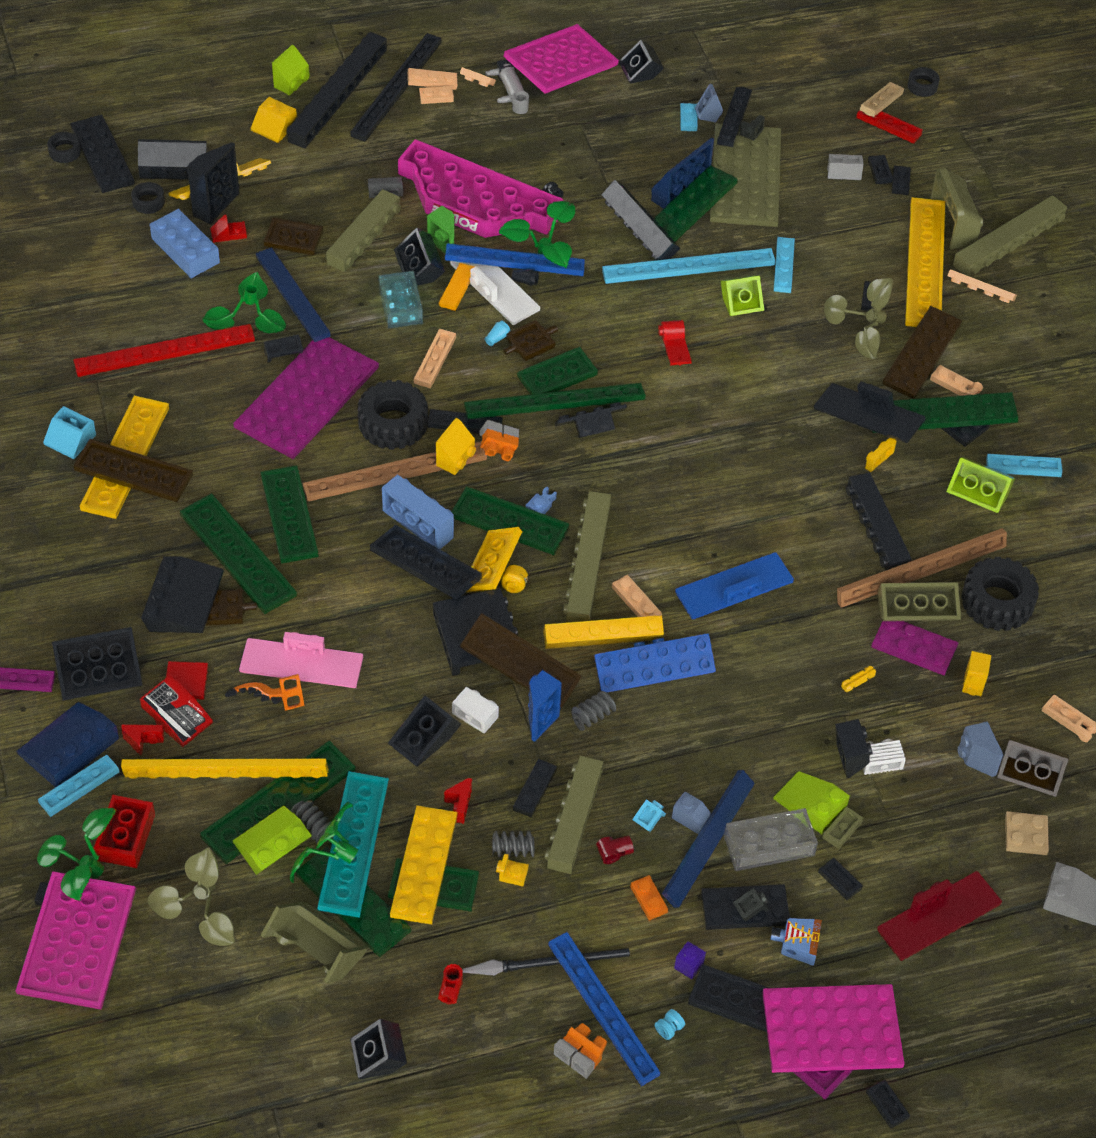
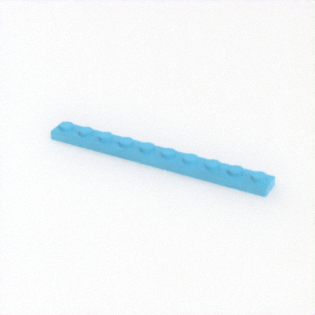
[602,248,775,284]

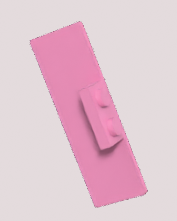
[239,632,363,688]

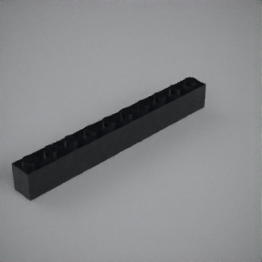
[286,32,387,149]

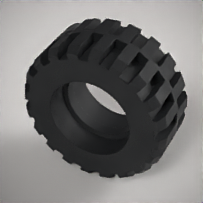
[358,380,428,450]
[961,557,1039,631]

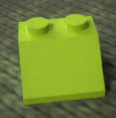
[272,45,310,95]
[721,275,764,316]

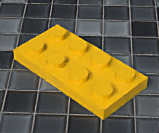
[465,527,522,593]

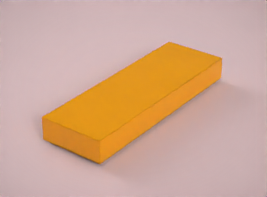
[439,263,474,311]

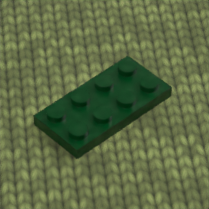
[517,347,598,395]
[388,858,479,912]

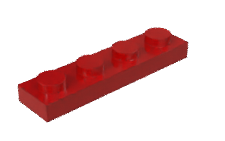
[856,110,923,144]

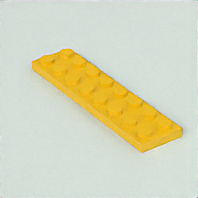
[80,396,169,519]

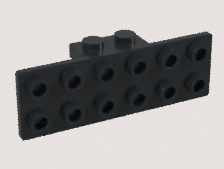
[814,381,925,443]

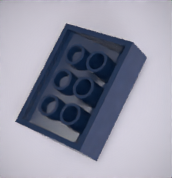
[651,137,714,209]
[16,702,119,788]

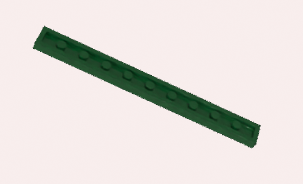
[464,383,646,419]

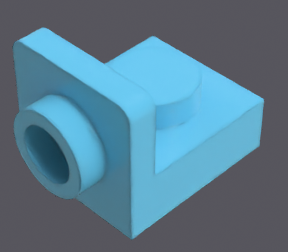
[632,799,666,832]

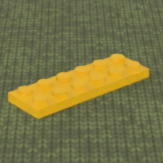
[390,806,457,925]

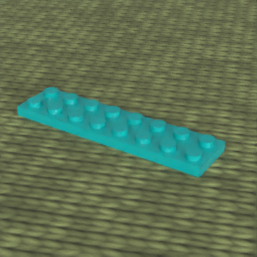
[318,771,389,918]

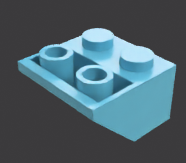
[43,406,96,459]

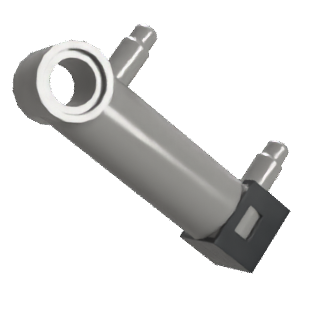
[486,59,529,114]

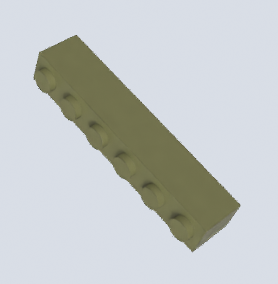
[326,189,401,272]
[545,756,604,874]

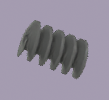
[571,691,616,731]
[291,800,331,843]
[492,831,535,858]

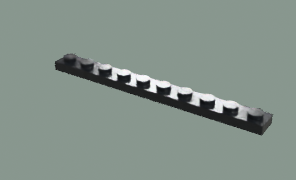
[350,33,441,142]

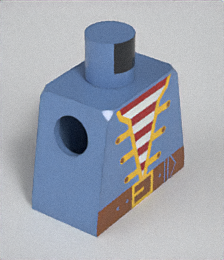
[770,918,822,965]

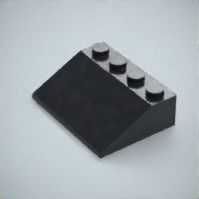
[187,142,240,224]
[141,556,224,633]
[52,627,143,701]

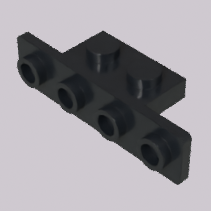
[554,402,627,438]

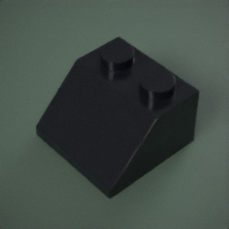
[618,40,664,84]
[835,719,873,779]
[350,1019,407,1079]

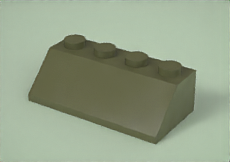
[877,582,961,621]

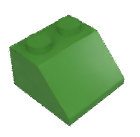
[427,206,454,254]

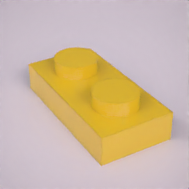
[865,437,897,472]

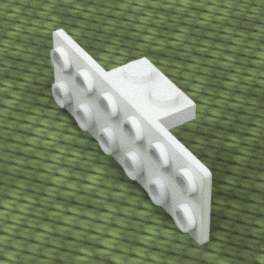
[450,261,540,325]

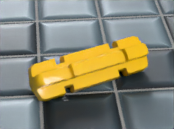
[841,666,876,692]

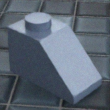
[695,84,723,122]
[672,792,711,834]

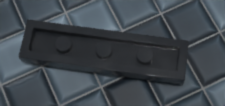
[428,409,503,433]

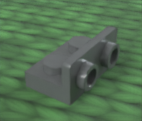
[368,177,403,198]

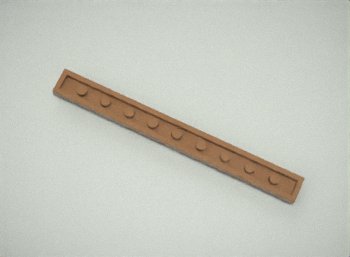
[302,441,487,502]
[837,528,1007,608]

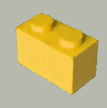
[962,651,991,696]

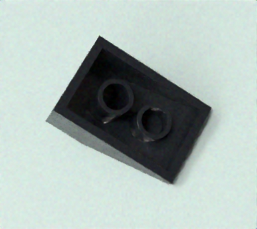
[388,696,461,767]

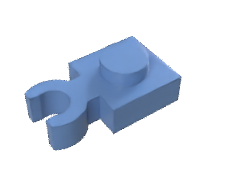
[526,487,557,514]

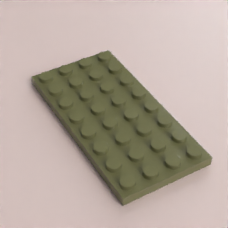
[710,123,781,227]

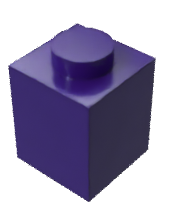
[674,941,706,979]

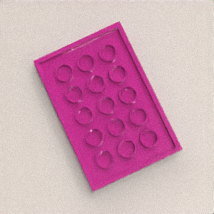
[504,24,619,94]
[16,871,136,1010]
[763,984,904,1073]

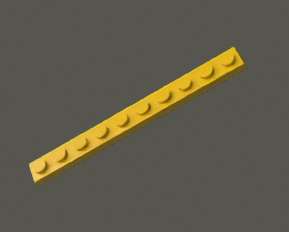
[121,759,328,779]

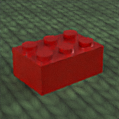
[94,795,155,868]

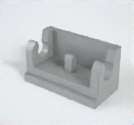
[827,154,863,180]

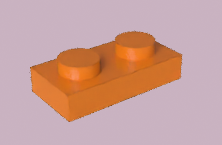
[630,875,668,920]

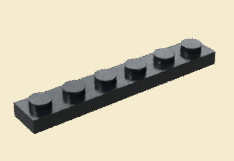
[717,87,752,147]

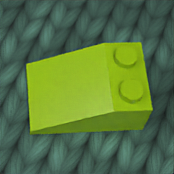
[773,771,850,834]

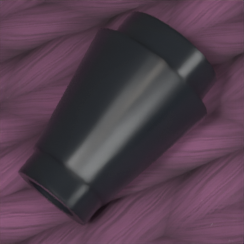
[512,269,539,286]

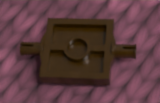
[503,320,558,361]
[206,589,257,626]

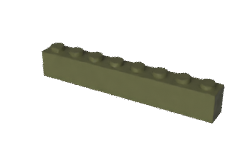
[953,195,1067,276]
[563,491,611,623]

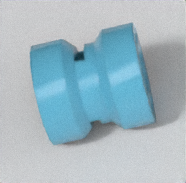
[654,1009,685,1040]

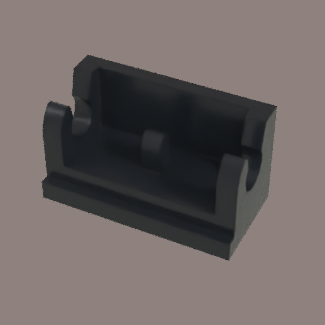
[264,335,303,363]

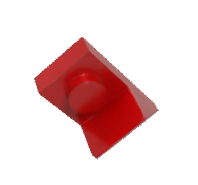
[210,214,247,243]
[121,725,164,756]
[444,778,472,824]

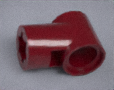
[596,835,634,864]

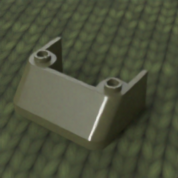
[930,168,983,250]
[261,902,368,983]

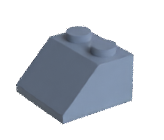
[958,721,1003,777]

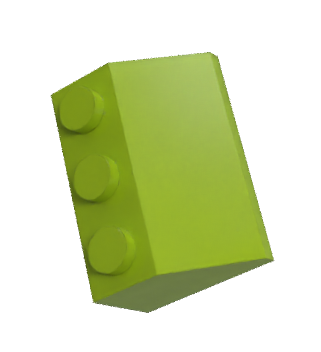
[946,457,1015,513]
[233,806,312,875]

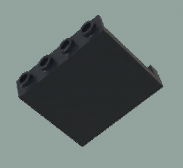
[433,588,518,676]

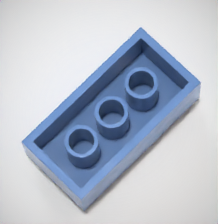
[150,209,220,278]
[382,474,454,549]

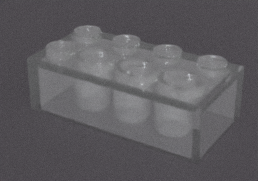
[724,808,818,871]

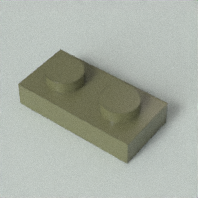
[822,807,864,849]

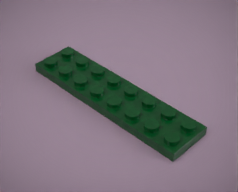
[872,392,1019,433]
[180,493,297,615]
[200,740,356,864]

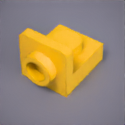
[496,854,529,886]

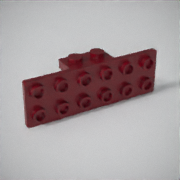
[877,871,1002,961]

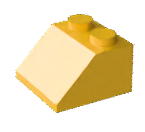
[251,97,297,143]
[436,418,476,475]

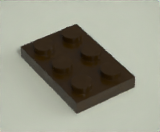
[263,218,323,255]

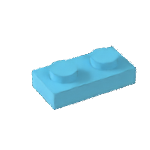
[680,103,698,131]

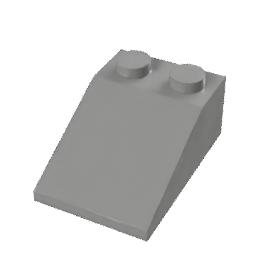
[1043,862,1096,926]

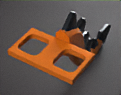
[225,674,304,711]

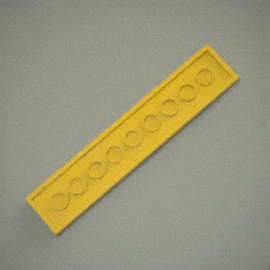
[905,197,945,327]

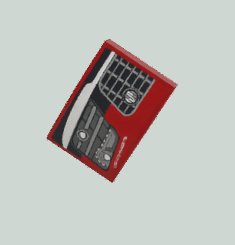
[140,675,213,747]

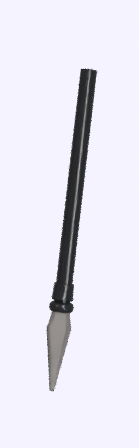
[462,948,630,975]

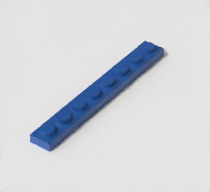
[445,243,585,276]
[548,932,661,1086]

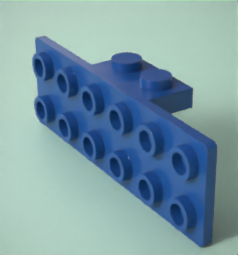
[675,552,794,619]
[594,634,716,693]

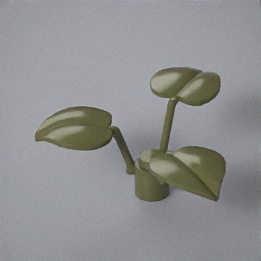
[824,278,893,359]
[147,847,235,946]

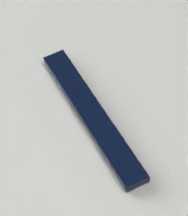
[256,248,331,342]
[662,770,755,908]

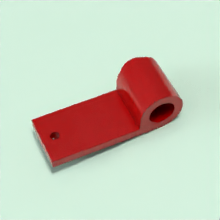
[658,320,692,366]

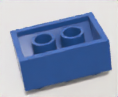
[528,670,562,742]

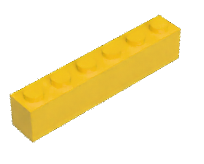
[543,615,664,649]

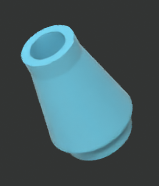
[485,321,511,346]

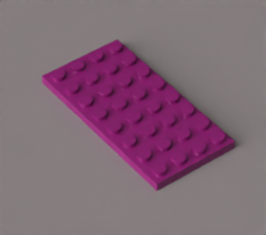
[233,337,379,459]

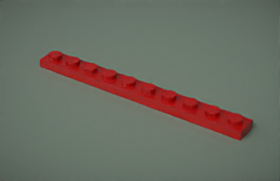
[73,324,255,377]

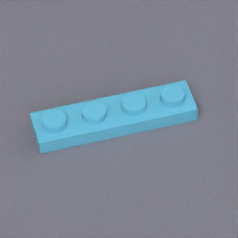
[774,237,795,293]
[986,454,1062,477]
[38,755,119,817]

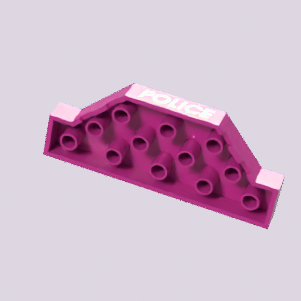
[398,139,563,238]

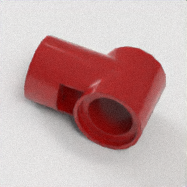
[438,964,463,1004]

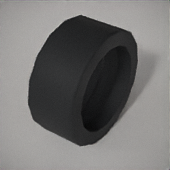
[907,67,940,97]
[47,132,81,163]
[131,182,165,214]

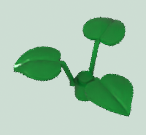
[499,201,575,268]
[202,272,286,333]
[290,802,359,883]
[37,808,117,901]

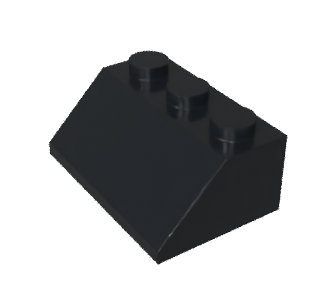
[394,228,445,287]

